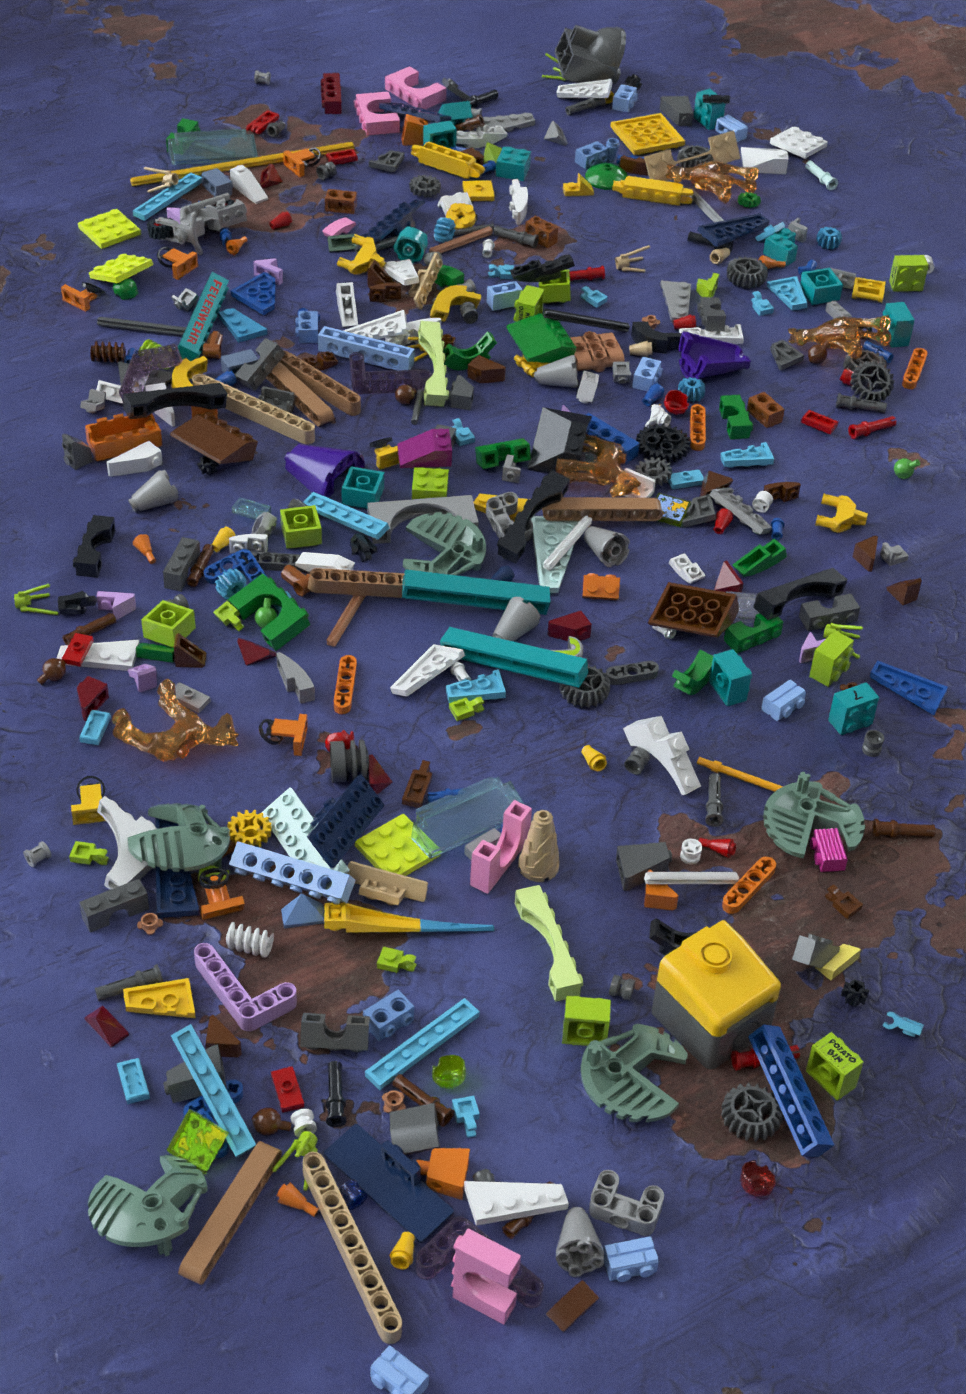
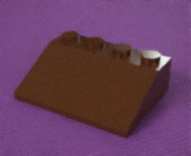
[170,412,258,464]
[648,582,739,638]

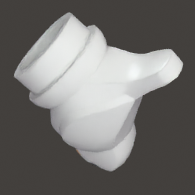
[645,404,671,428]

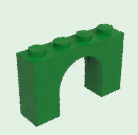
[228,573,310,651]

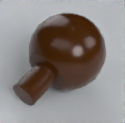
[808,340,831,364]
[395,385,417,405]
[37,658,66,685]
[252,1107,292,1136]

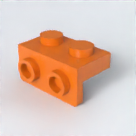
[582,573,620,600]

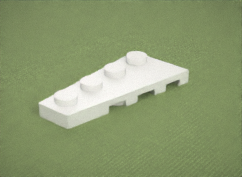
[383,259,419,286]
[679,324,744,345]
[464,1181,569,1226]

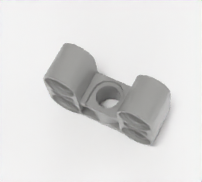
[486,492,533,542]
[589,1170,664,1236]

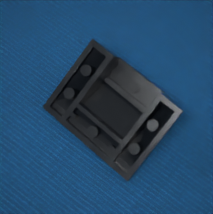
[528,407,592,479]

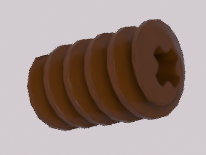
[90,341,126,363]

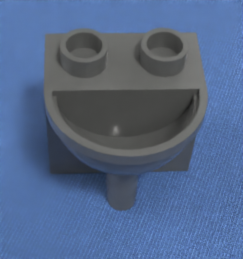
[555,25,626,84]

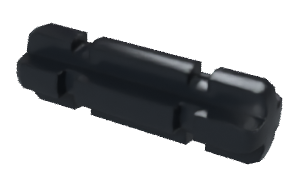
[702,94,730,104]

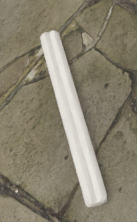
[543,516,592,571]
[644,872,739,884]

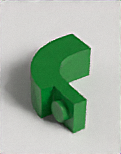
[443,331,497,371]
[672,650,713,695]

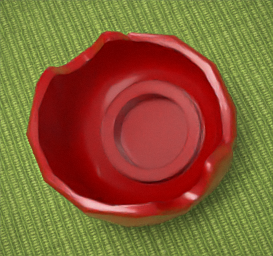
[664,390,689,415]
[325,730,355,752]

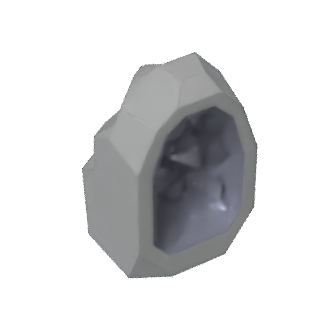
[251,512,277,537]

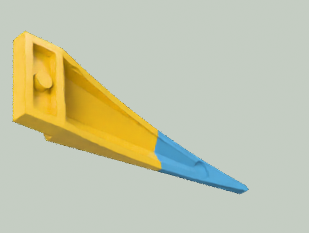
[324,903,494,933]

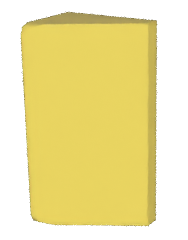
[815,944,861,980]

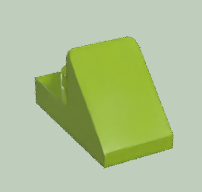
[696,273,719,297]

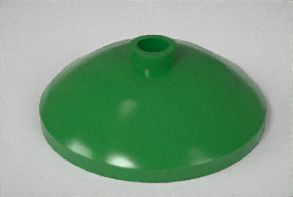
[585,163,628,190]

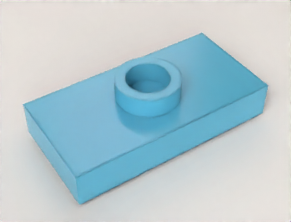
[755,222,785,242]
[668,469,704,489]
[79,710,111,745]
[117,1058,150,1105]

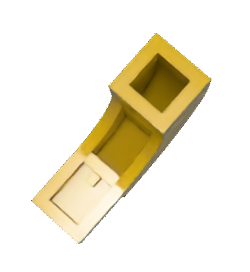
[430,285,481,322]
[172,356,208,388]

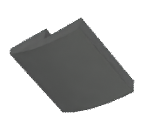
[390,1103,440,1155]

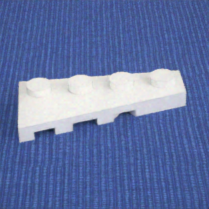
[556,79,612,98]
[344,310,408,339]
[57,640,140,671]
[390,644,465,697]

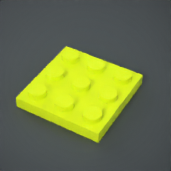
[78,209,141,249]
[89,254,153,283]
[355,813,441,876]

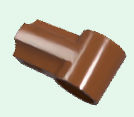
[203,331,223,359]
[281,565,310,596]

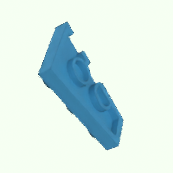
[218,308,268,343]

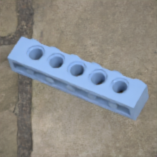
[318,326,414,373]
[229,841,356,905]

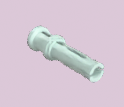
[805,161,838,190]

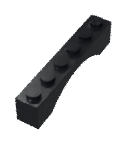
[123,383,228,420]
[497,470,570,564]
[753,568,848,620]

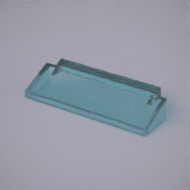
[168,129,258,165]
[411,777,525,859]

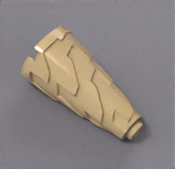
[518,810,559,882]

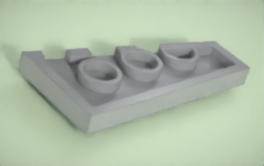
[483,113,535,132]
[660,280,691,323]
[710,487,772,535]

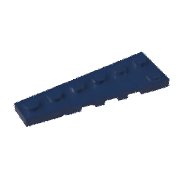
[379,103,452,123]
[697,213,770,247]
[155,818,199,918]

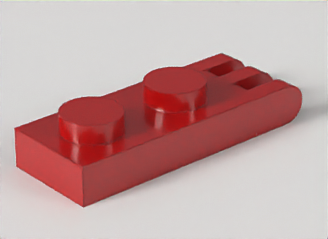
[246,110,279,135]

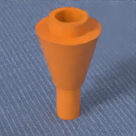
[226,236,247,255]
[758,255,786,269]
[133,534,156,564]
[276,1182,319,1217]

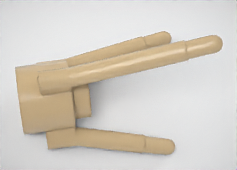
[144,167,179,193]
[615,245,650,272]

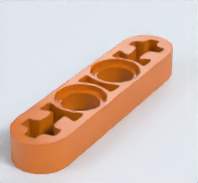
[902,348,928,389]
[690,404,706,451]
[334,655,357,714]
[722,857,776,914]

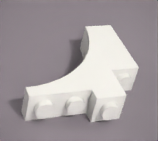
[623,716,701,795]
[97,796,157,890]

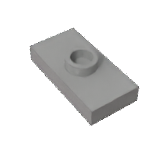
[167,682,211,713]

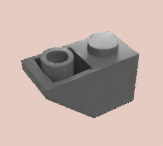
[448,375,474,410]
[62,433,92,470]
[792,934,840,968]

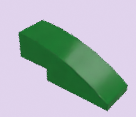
[426,265,464,287]
[732,539,787,577]

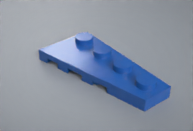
[870,661,948,716]

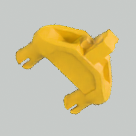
[337,234,385,275]
[815,493,868,533]

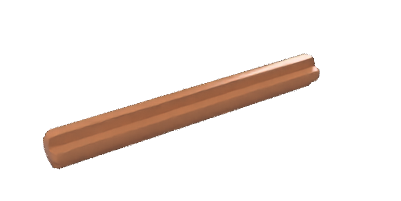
[429,226,493,253]
[326,595,366,647]

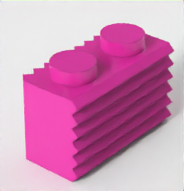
[810,828,848,872]

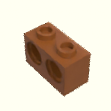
[325,189,357,214]
[525,216,559,248]
[747,392,785,428]

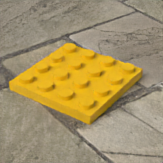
[610,113,685,155]

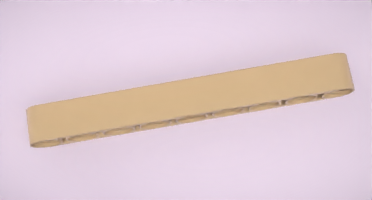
[192,374,315,444]
[303,1152,402,1344]

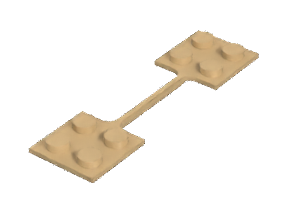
[644,130,741,181]

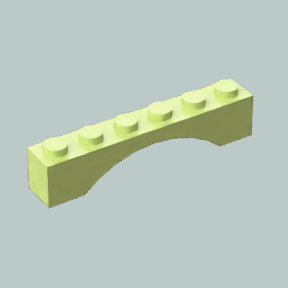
[418,321,449,406]
[515,885,583,1002]

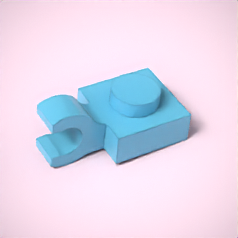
[488,264,514,279]
[580,286,608,308]
[751,291,774,316]
[452,418,475,446]
[883,1011,924,1037]
[452,1096,480,1138]

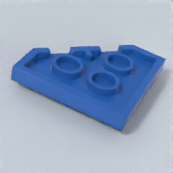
[231,272,275,315]

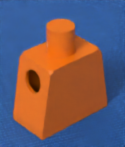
[401,114,428,145]
[416,1148,470,1200]

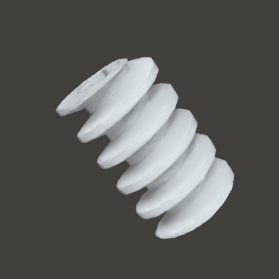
[226,922,274,958]

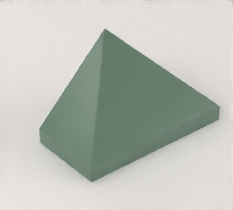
[327,234,358,252]

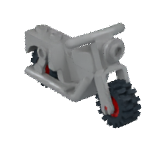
[147,193,247,255]

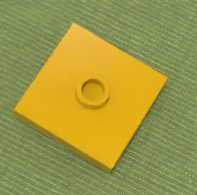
[462,180,494,201]

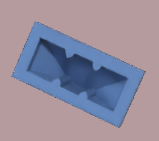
[281,894,324,928]

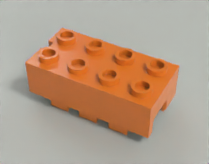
[85,413,162,461]

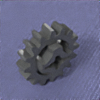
[409,174,441,198]
[635,457,672,487]

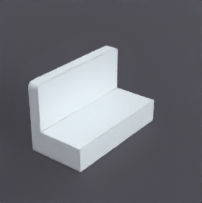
[96,380,136,404]

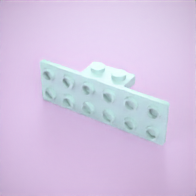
[262,788,349,890]

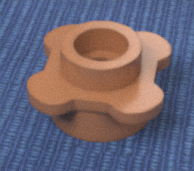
[642,315,660,329]
[137,913,163,935]
[382,1090,406,1113]

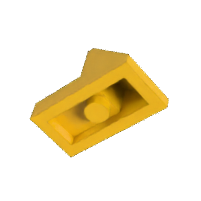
[563,173,594,196]

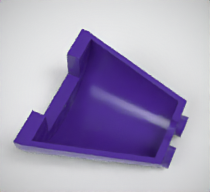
[679,331,751,379]
[284,443,365,498]

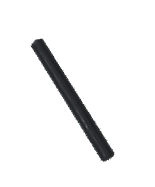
[543,309,630,332]

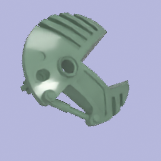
[403,512,486,575]
[763,772,865,858]
[127,803,230,872]
[581,1024,688,1122]
[88,1155,208,1256]

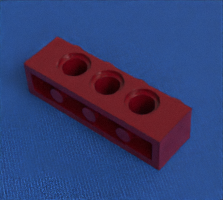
[321,73,342,114]

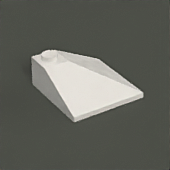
[741,147,788,174]

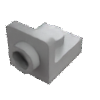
[502,454,521,483]
[880,542,909,566]

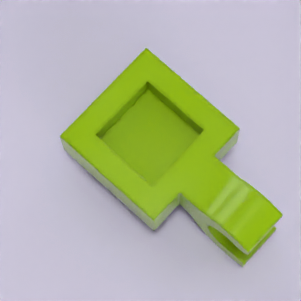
[213,601,244,631]
[449,697,484,721]
[69,841,109,865]
[377,947,417,973]

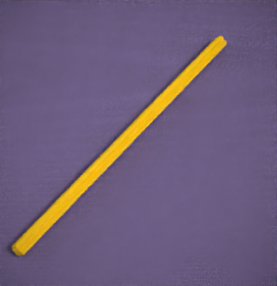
[130,142,354,186]

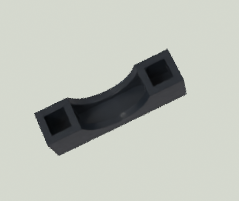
[73,515,116,578]

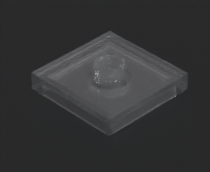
[726,591,759,623]

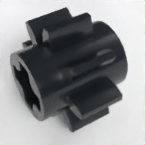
[625,74,642,90]
[197,455,220,476]
[841,979,869,1007]

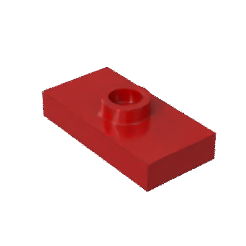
[326,149,358,165]
[801,410,839,435]
[62,633,94,667]
[271,1066,304,1113]

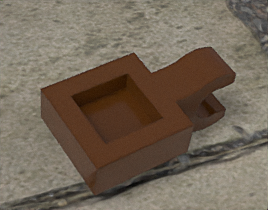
[825,884,863,919]

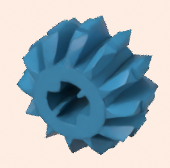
[434,217,456,243]
[816,227,842,250]
[678,377,705,403]
[215,568,247,599]

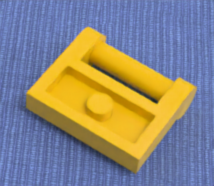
[852,277,886,303]

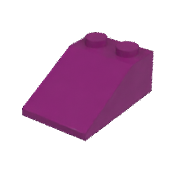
[397,428,452,468]

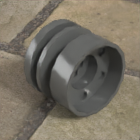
[330,739,369,783]

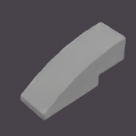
[276,652,315,704]

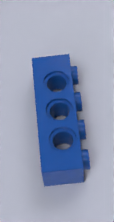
[585,413,639,465]

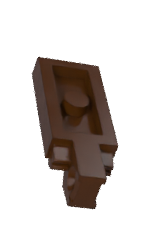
[402,760,432,808]

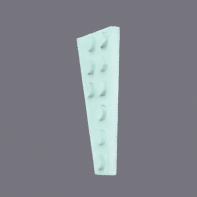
[531,516,580,593]

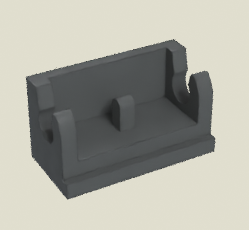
[258,386,295,413]

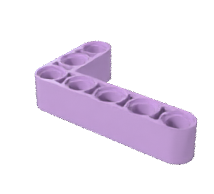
[194,943,297,1031]

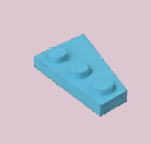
[767,276,807,310]
[720,442,774,468]
[446,669,506,703]

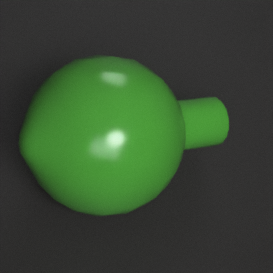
[894,458,920,479]
[255,598,277,628]

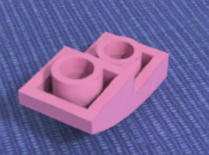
[322,217,356,237]

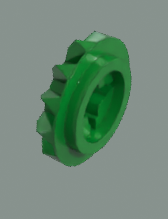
[737,192,761,208]

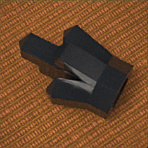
[350,533,377,562]
[57,591,97,615]

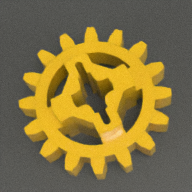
[227,810,272,847]

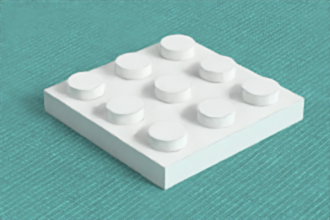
[770,127,828,158]

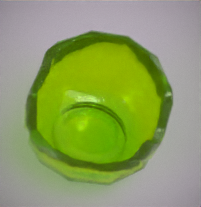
[432,1054,466,1089]

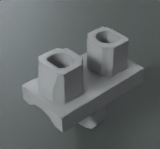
[831,268,856,289]

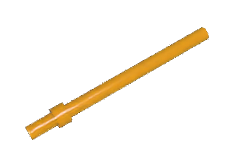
[697,757,783,792]

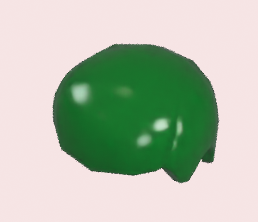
[113,278,138,300]

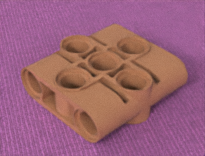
[570,332,624,372]

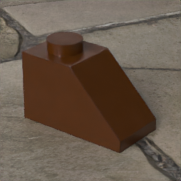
[467,355,506,383]

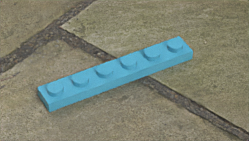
[133,173,202,221]
[304,492,390,540]
[365,998,480,1090]
[171,1024,256,1158]

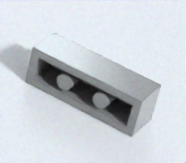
[826,301,852,326]
[464,828,501,860]

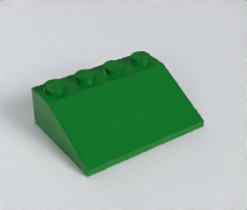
[506,313,577,363]

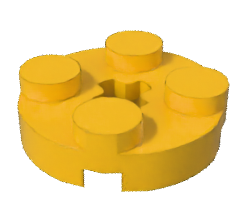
[446,203,476,230]

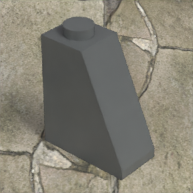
[659,96,693,126]
[616,842,672,891]
[163,1044,227,1103]

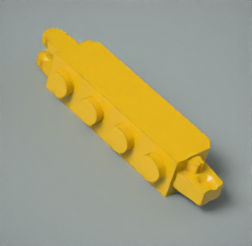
[411,141,485,179]
[613,176,694,206]

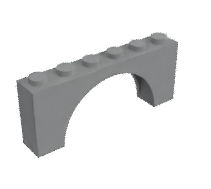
[367,495,478,544]

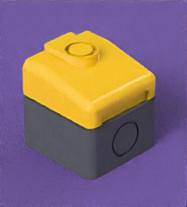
[651,920,781,1069]

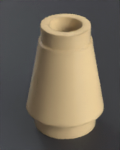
[710,248,730,264]
[629,341,652,357]

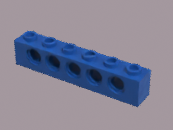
[748,1024,835,1157]

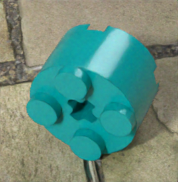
[394,227,428,264]

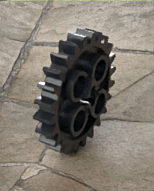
[636,423,691,464]

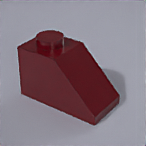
[547,610,592,641]
[77,676,109,721]

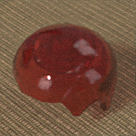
[740,1160,776,1197]

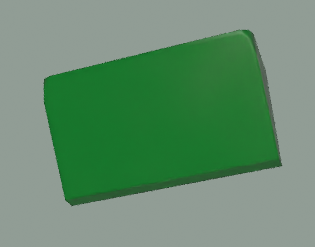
[135,642,175,663]

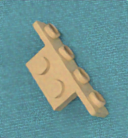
[409,253,442,309]
[347,861,428,905]

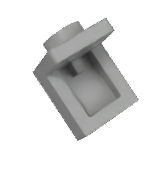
[788,218,808,243]
[171,288,199,312]
[612,362,631,384]
[80,389,106,413]

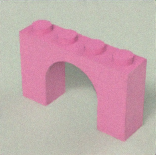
[385,66,447,109]
[354,92,400,136]
[470,800,532,894]
[451,1228,521,1325]

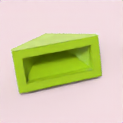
[484,142,502,164]

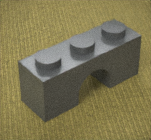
[697,297,726,331]
[235,338,285,391]
[163,537,200,592]
[799,594,860,631]
[79,879,149,932]
[300,1013,370,1052]

